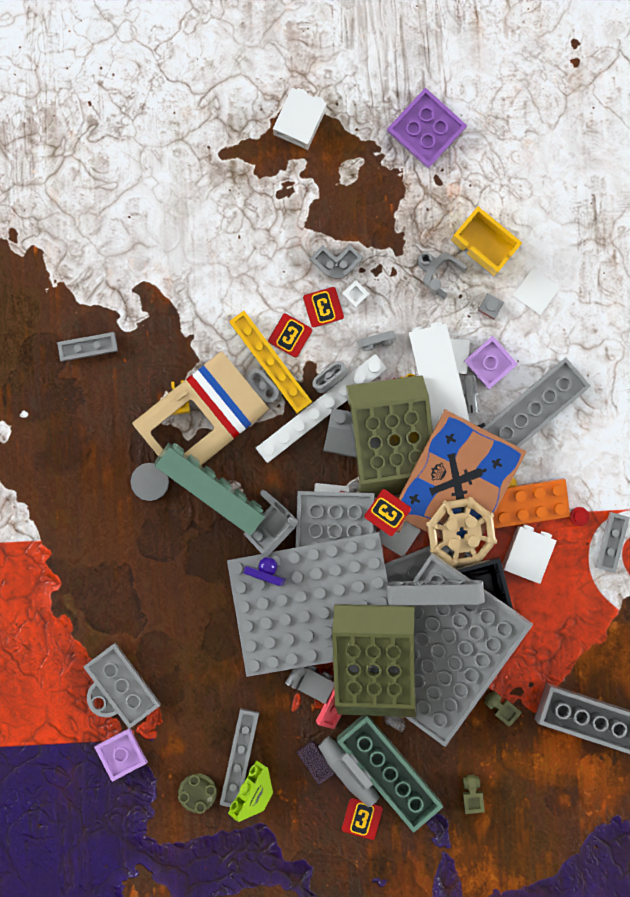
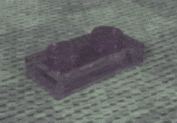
[297,740,334,785]

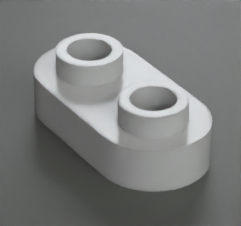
[357,331,396,351]
[312,361,348,393]
[247,369,279,403]

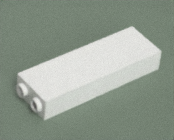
[409,322,470,430]

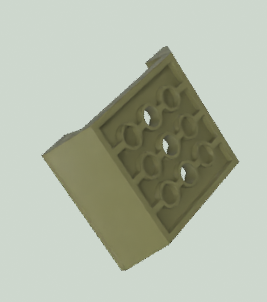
[346,375,433,498]
[332,604,417,717]

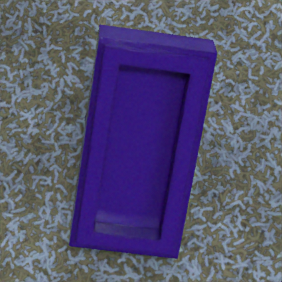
[243,557,286,586]

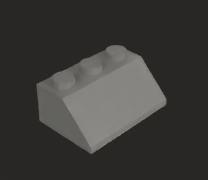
[323,408,380,458]

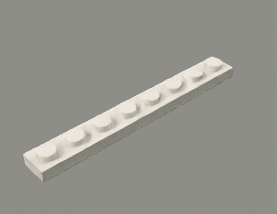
[256,354,387,463]

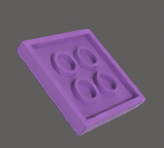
[387,88,467,169]

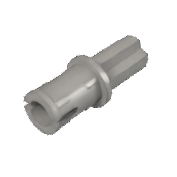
[464,375,480,413]

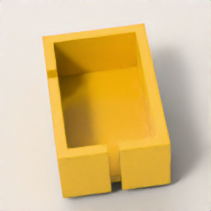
[451,206,522,276]

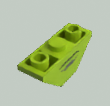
[228,760,273,822]

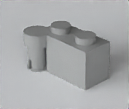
[285,665,334,704]

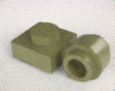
[484,690,522,727]
[463,774,485,814]

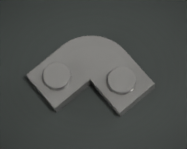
[310,245,363,278]

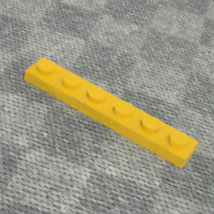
[229,311,312,414]

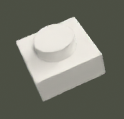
[342,280,369,308]

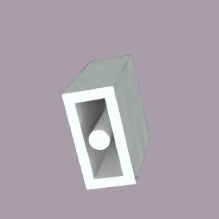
[273,88,327,150]
[502,524,557,584]

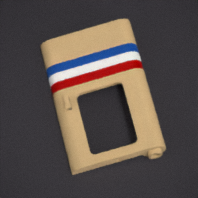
[132,351,270,465]

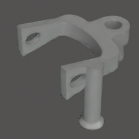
[418,252,468,300]

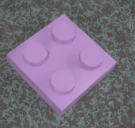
[464,336,518,390]
[94,728,147,781]

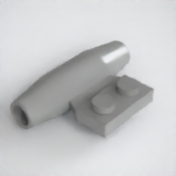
[318,736,380,807]

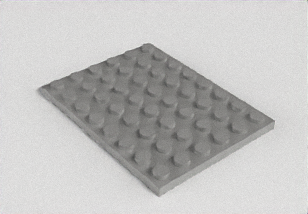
[227,532,389,677]
[356,553,533,747]

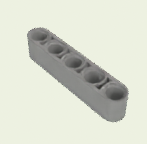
[386,580,485,606]

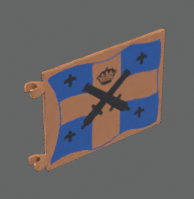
[396,409,527,559]

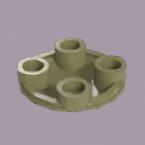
[178,773,217,814]

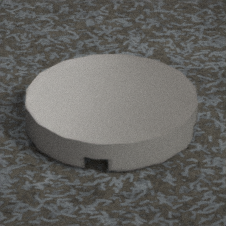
[131,463,169,501]

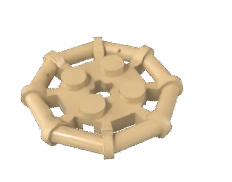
[426,497,497,568]

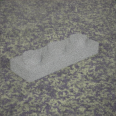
[57,332,118,362]
[595,512,630,573]

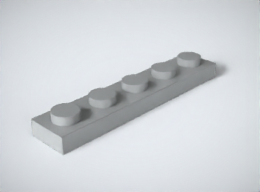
[220,708,259,807]

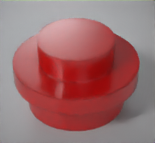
[570,507,589,526]

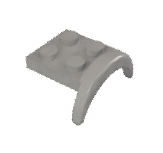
[244,490,298,557]

